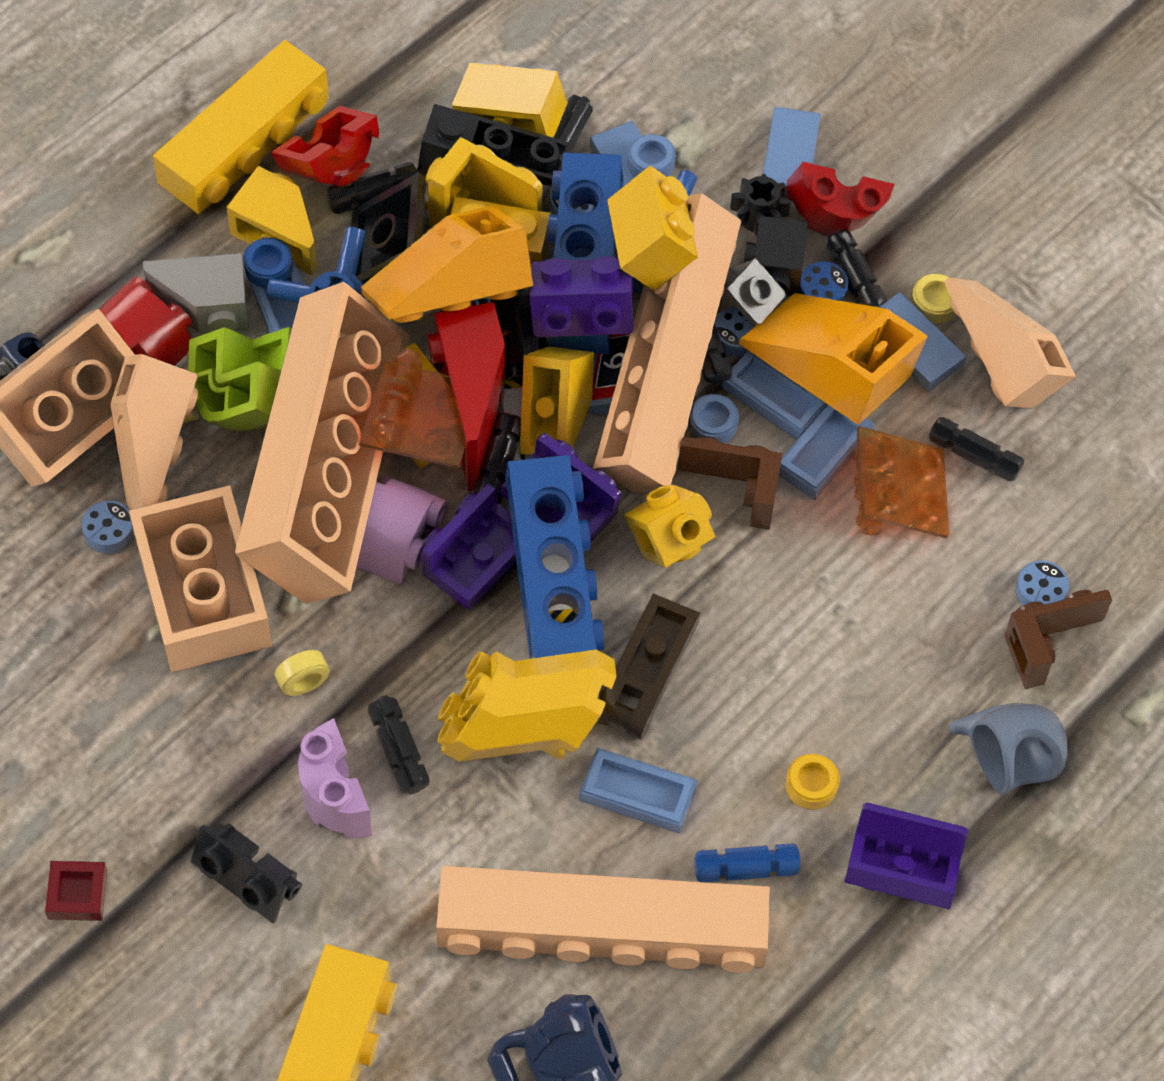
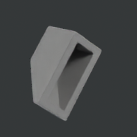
[143,253,249,333]

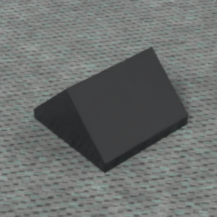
[351,172,427,284]

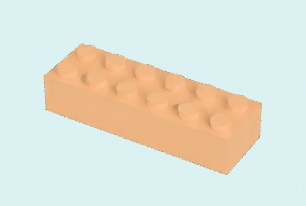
[235,282,410,604]

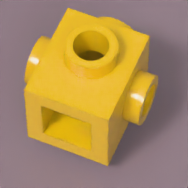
[624,484,716,568]

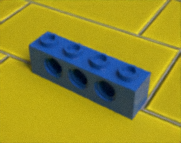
[545,153,624,354]
[505,455,605,659]

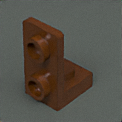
[678,437,782,530]
[1004,590,1112,689]

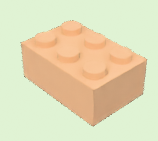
[0,309,135,487]
[129,485,272,673]

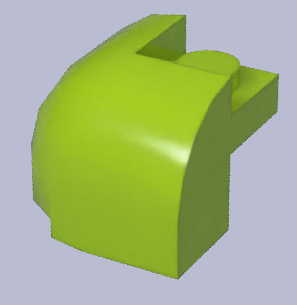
[188,327,292,431]

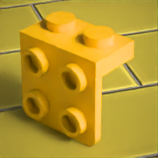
[426,137,543,229]

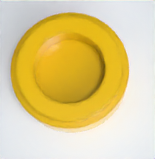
[785,754,840,810]

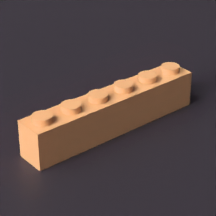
[593,193,742,493]
[436,866,770,973]

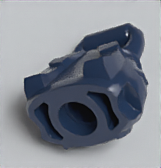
[487,994,622,1081]

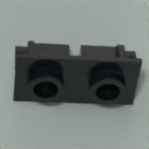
[490,287,549,381]
[190,822,302,924]

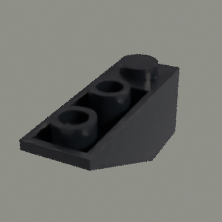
[417,104,572,186]

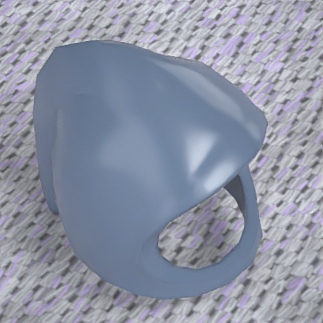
[949,703,1068,795]

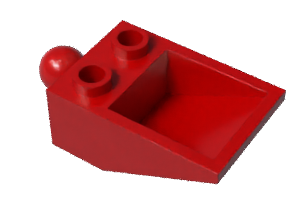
[427,300,505,492]

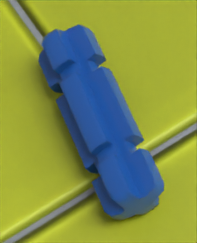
[694,843,800,882]

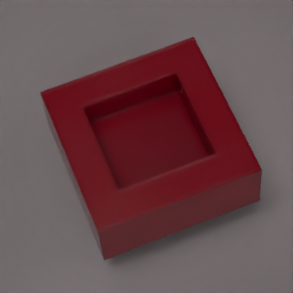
[45,861,108,921]

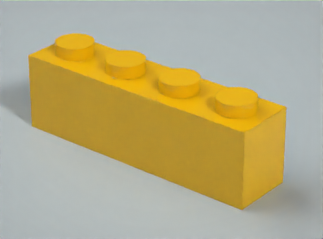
[153,39,329,214]
[277,944,397,1081]

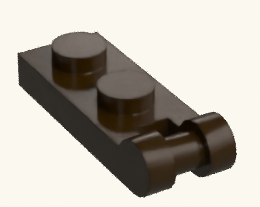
[597,593,700,741]

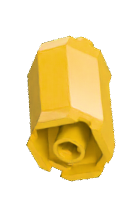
[437,649,616,762]

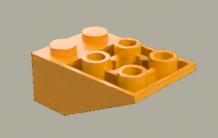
[361,205,533,322]
[739,293,927,425]

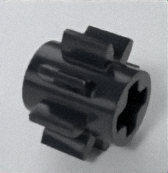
[730,174,791,236]

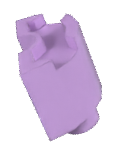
[357,475,448,584]
[298,718,372,839]

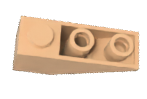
[944,277,1076,408]
[110,354,198,510]

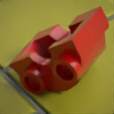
[271,106,379,186]
[787,162,895,236]
[99,277,192,366]

